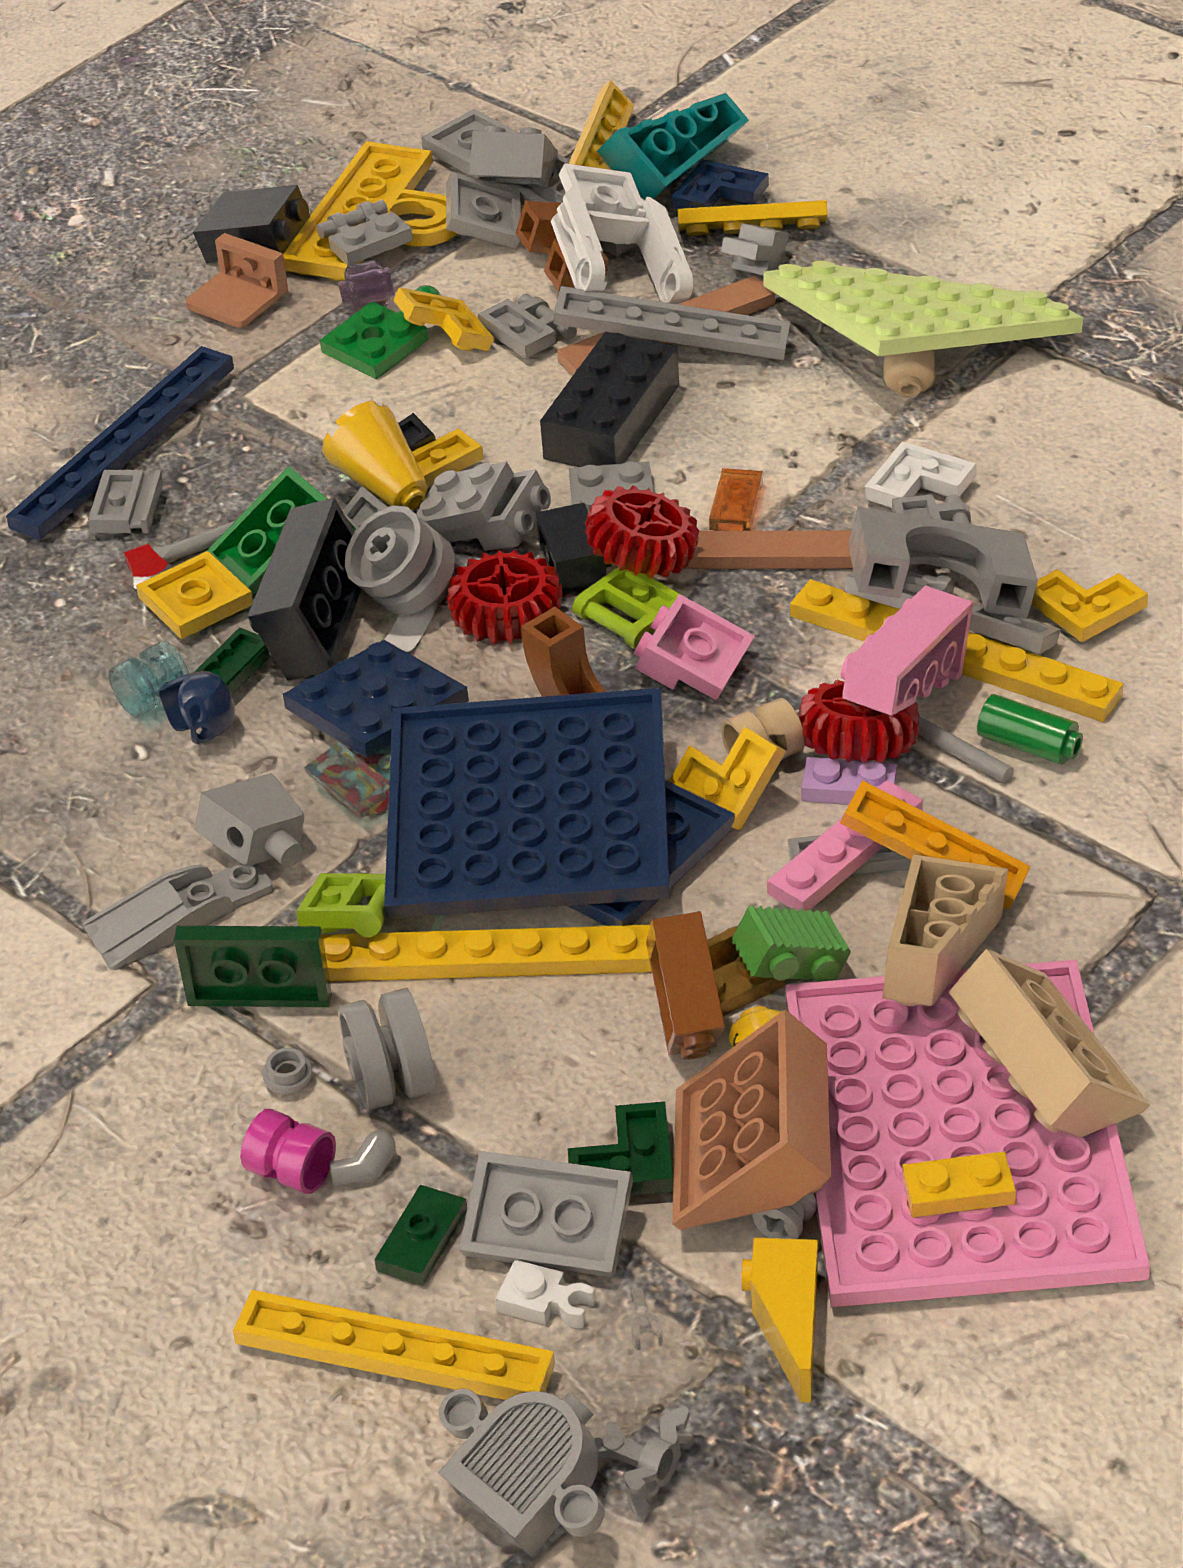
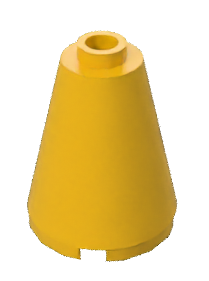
[322,401,428,510]

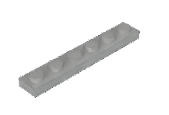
[553,286,790,360]

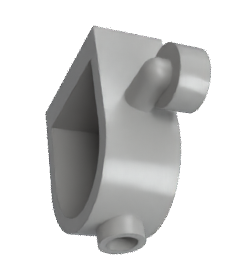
[438,1389,605,1557]

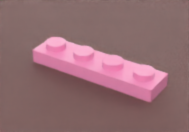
[767,780,923,912]

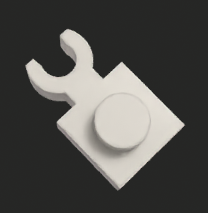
[495,1259,596,1328]

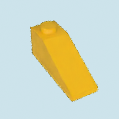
[741,1238,818,1403]

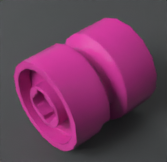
[240,1109,336,1194]

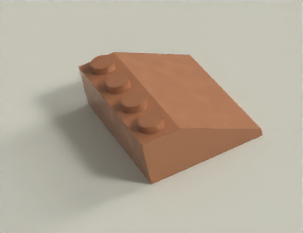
[672,1009,831,1230]

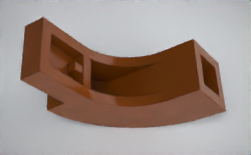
[521,607,606,697]

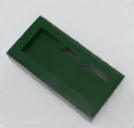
[194,627,270,695]
[374,1184,467,1286]

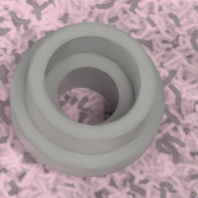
[262,1048,312,1094]

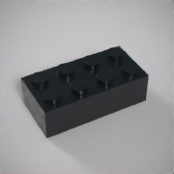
[540,331,679,467]
[247,498,362,681]

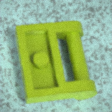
[572,567,685,649]
[296,873,386,937]

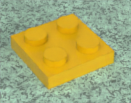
[136,551,253,640]

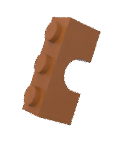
[515,201,609,291]

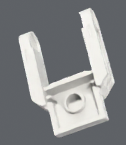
[551,163,693,304]

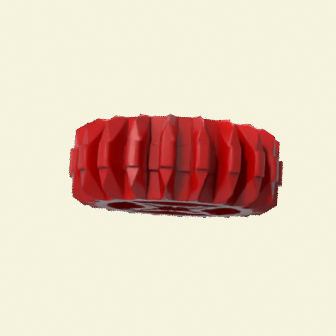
[585,485,700,579]
[447,549,562,645]
[798,679,920,764]

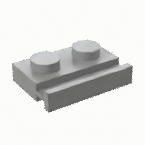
[88,470,163,534]

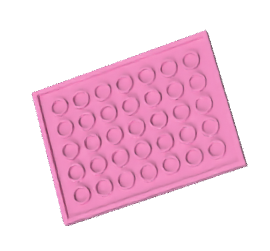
[785,960,1150,1308]

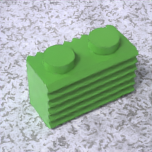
[732,905,851,982]

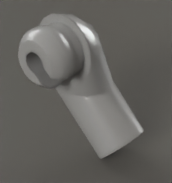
[330,1130,396,1186]

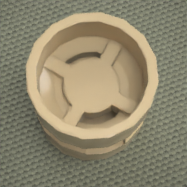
[721,698,805,759]

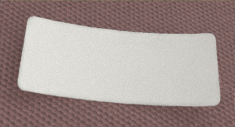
[384,602,438,652]

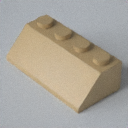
[949,949,1150,1138]

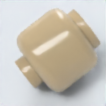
[883,350,935,397]

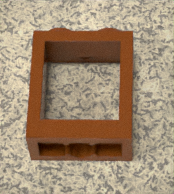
[646,911,725,1060]

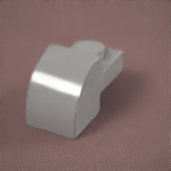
[721,223,789,276]

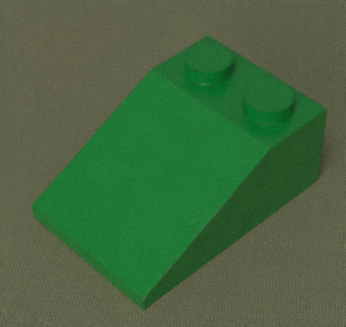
[207,466,356,595]

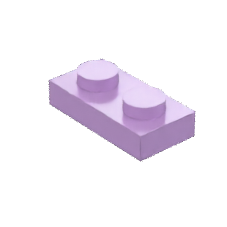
[801,757,897,804]

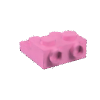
[634,594,755,701]

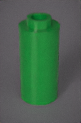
[977,694,1083,765]

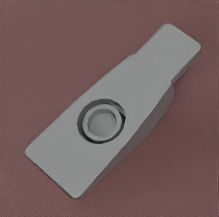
[83,863,273,970]

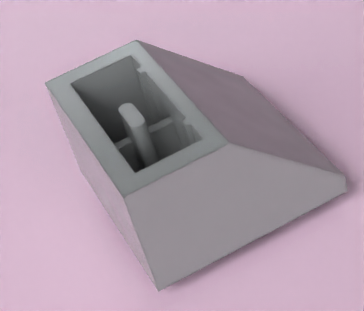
[469,126,558,186]

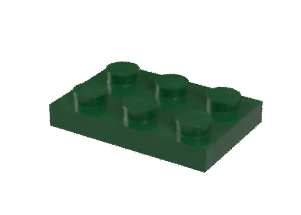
[174,925,332,1007]

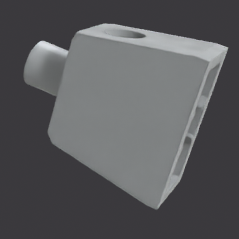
[194,773,304,867]

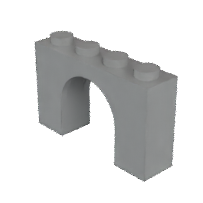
[848,507,1038,618]

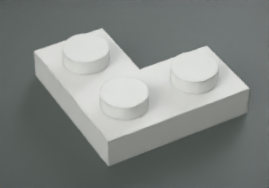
[865,441,976,508]

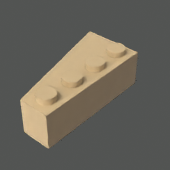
[882,854,1008,1006]

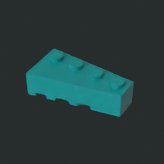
[596,93,749,200]

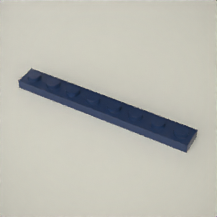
[6,346,234,540]

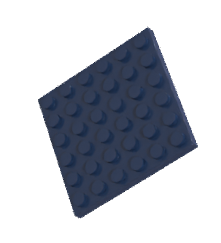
[384,688,670,919]

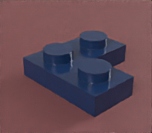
[671,159,769,210]

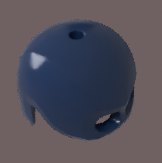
[158,671,235,744]

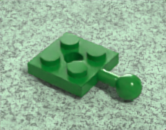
[319,285,441,379]

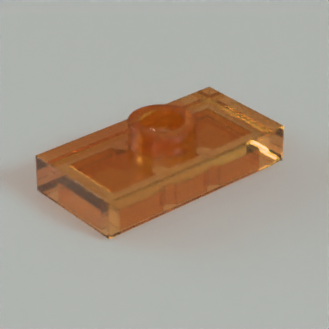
[709,468,763,531]

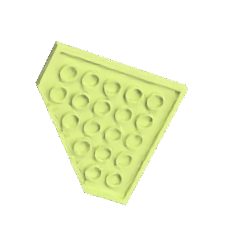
[763,261,1083,356]

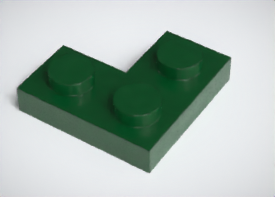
[567,1101,673,1196]

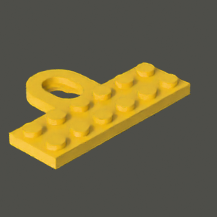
[283,141,457,281]

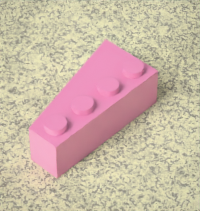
[841,585,973,716]

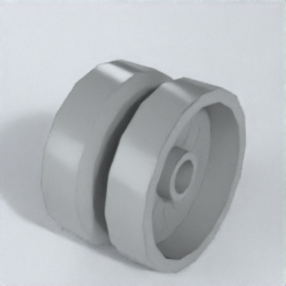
[345,505,455,616]
[338,988,436,1111]

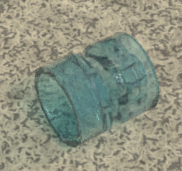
[108,640,189,718]

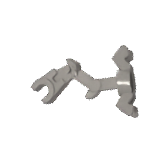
[594,1406,695,1523]

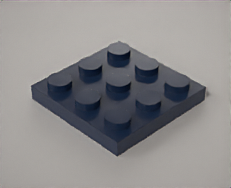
[283,640,469,758]

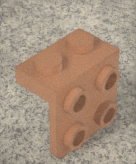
[185,233,288,328]

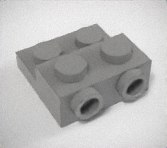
[439,470,551,551]

